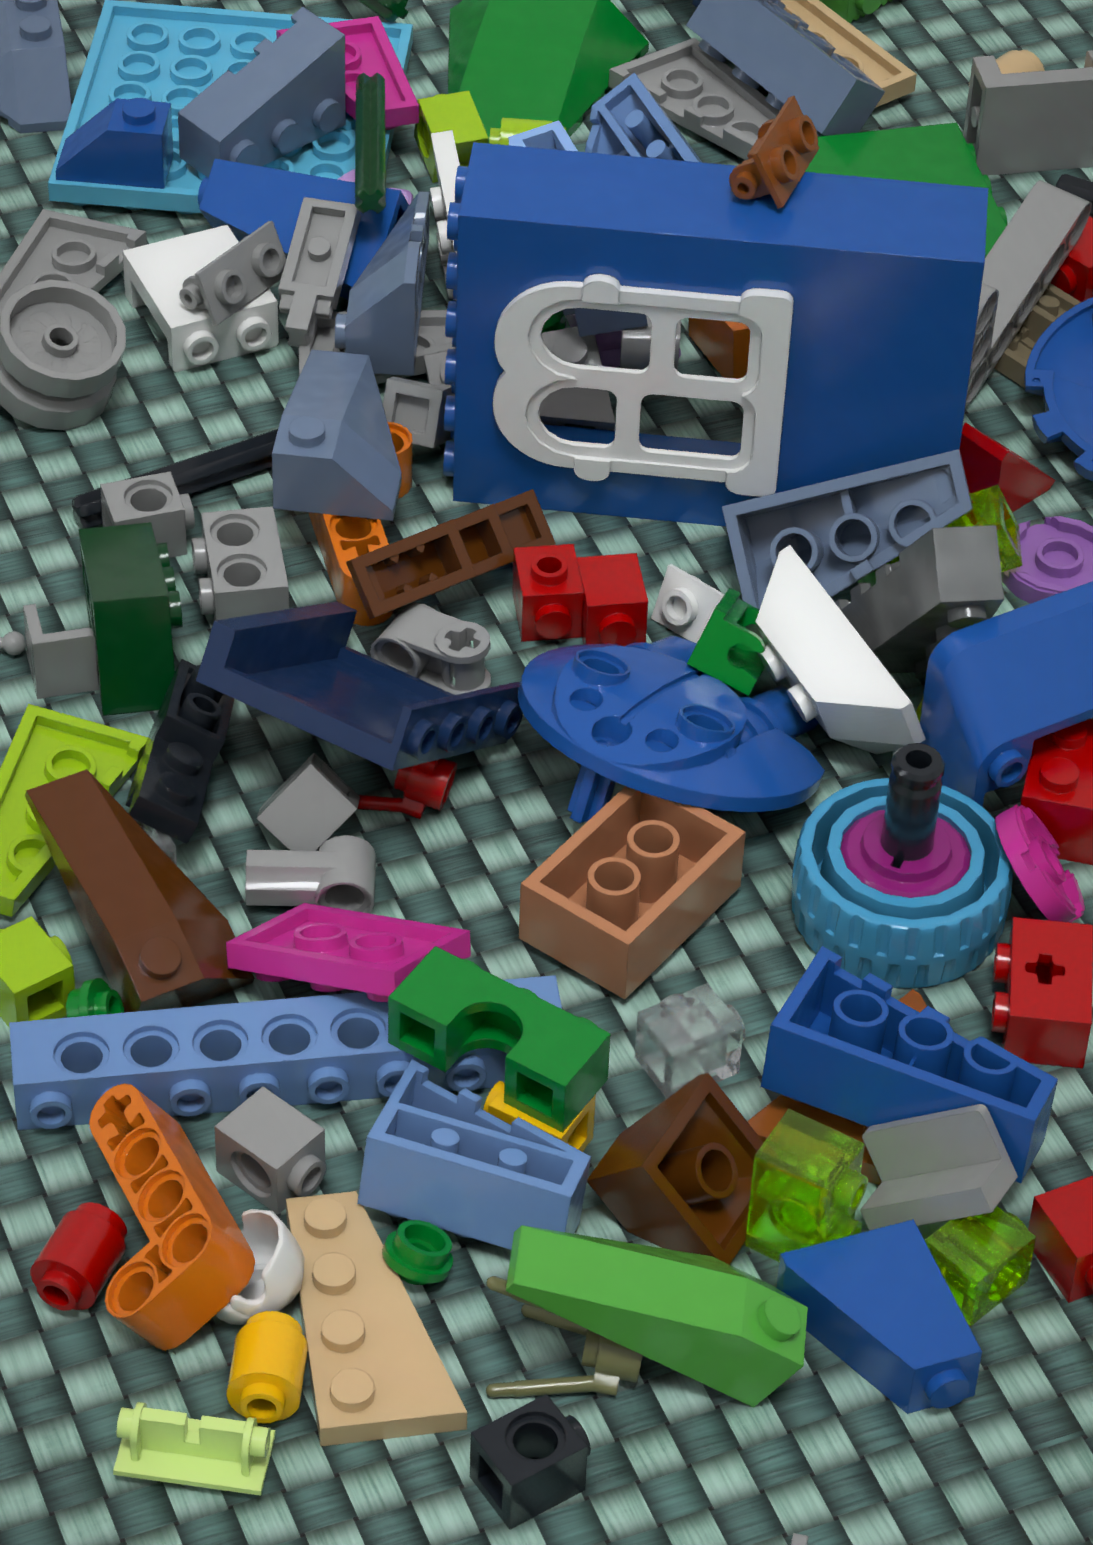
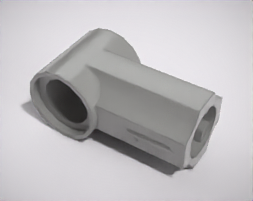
[245,835,376,914]

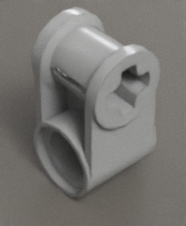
[370,603,491,695]

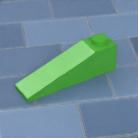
[506,1225,808,1407]

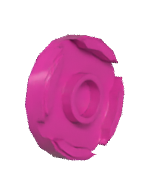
[995,804,1085,923]

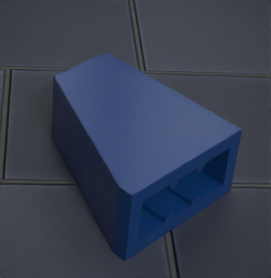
[776,1219,982,1414]

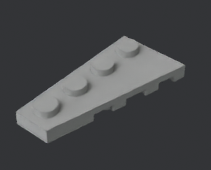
[609,38,780,160]

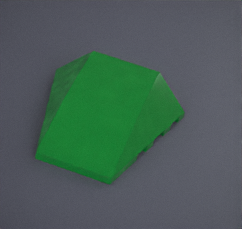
[448,0,649,144]

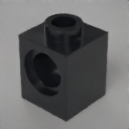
[470,1394,591,1530]

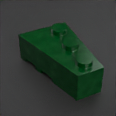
[78,522,183,716]

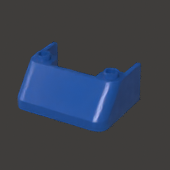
[920,581,1093,807]

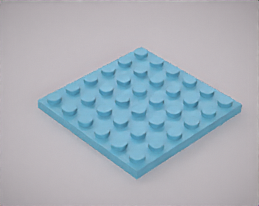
[48,0,413,214]

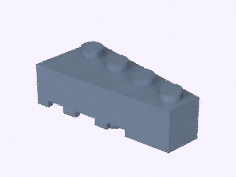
[686,0,885,136]

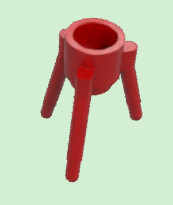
[358,758,457,819]

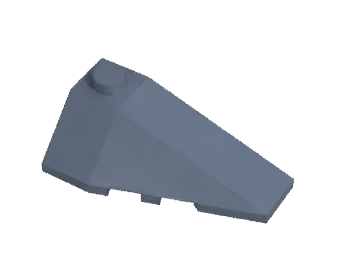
[335,191,430,376]
[272,350,402,521]

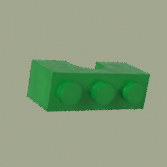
[388,946,611,1133]

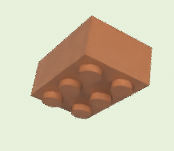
[519,786,746,999]

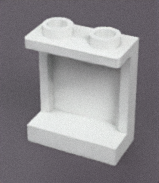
[122,225,279,372]

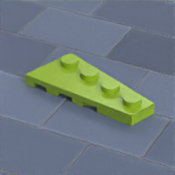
[0,704,148,917]

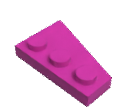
[276,16,419,130]

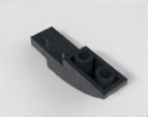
[125,659,235,844]

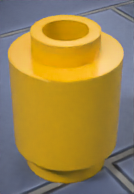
[226,1311,308,1424]

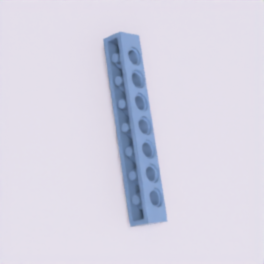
[9,975,562,1130]

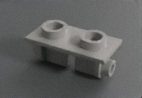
[179,221,286,326]

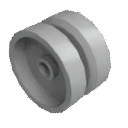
[0,279,126,430]

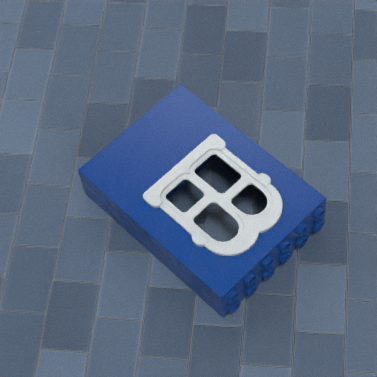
[443,142,988,528]

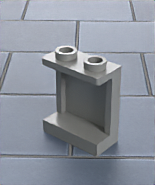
[963,50,1093,176]

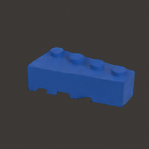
[761,946,1058,1183]

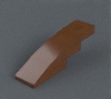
[346,489,556,619]

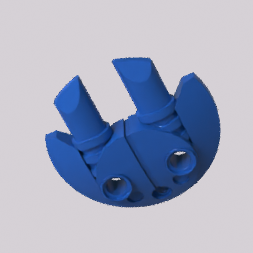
[518,636,825,824]

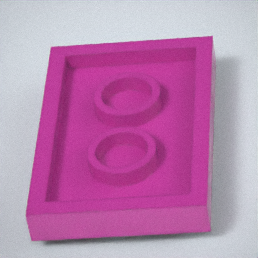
[226,903,471,1002]

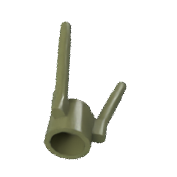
[486,1276,642,1398]

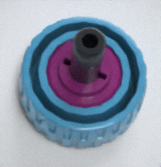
[791,743,1013,988]

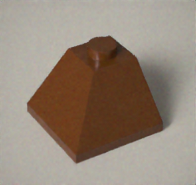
[587,1072,789,1265]

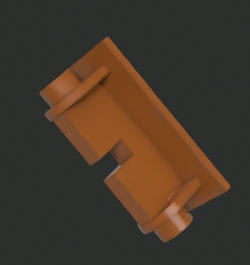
[729,96,819,208]

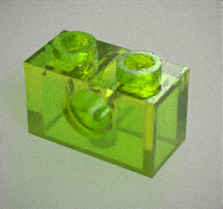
[745,1109,868,1262]

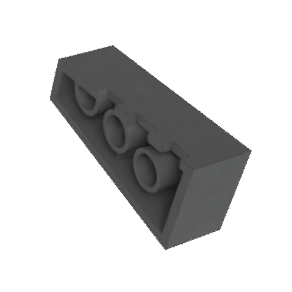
[835,525,1004,680]

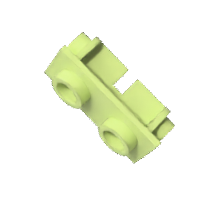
[113,1402,276,1496]

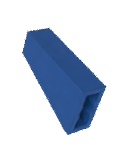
[198,159,409,300]

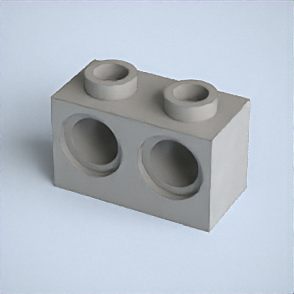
[191,506,289,621]

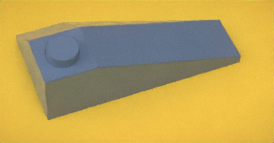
[722,449,973,610]

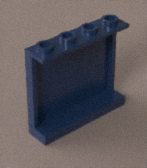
[196,601,523,771]

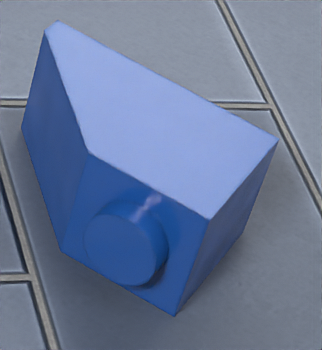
[56,98,173,189]

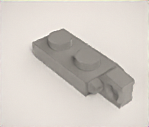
[278,197,361,349]

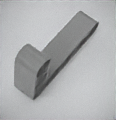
[966,180,1092,406]

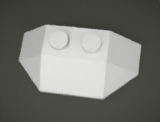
[756,545,926,754]

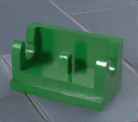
[687,588,766,696]

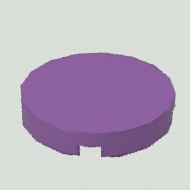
[1000,516,1093,604]

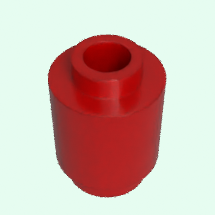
[30,1202,128,1311]

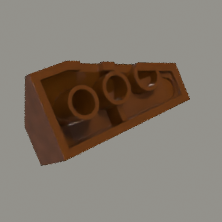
[25,769,255,1013]

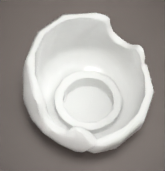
[216,1209,305,1325]

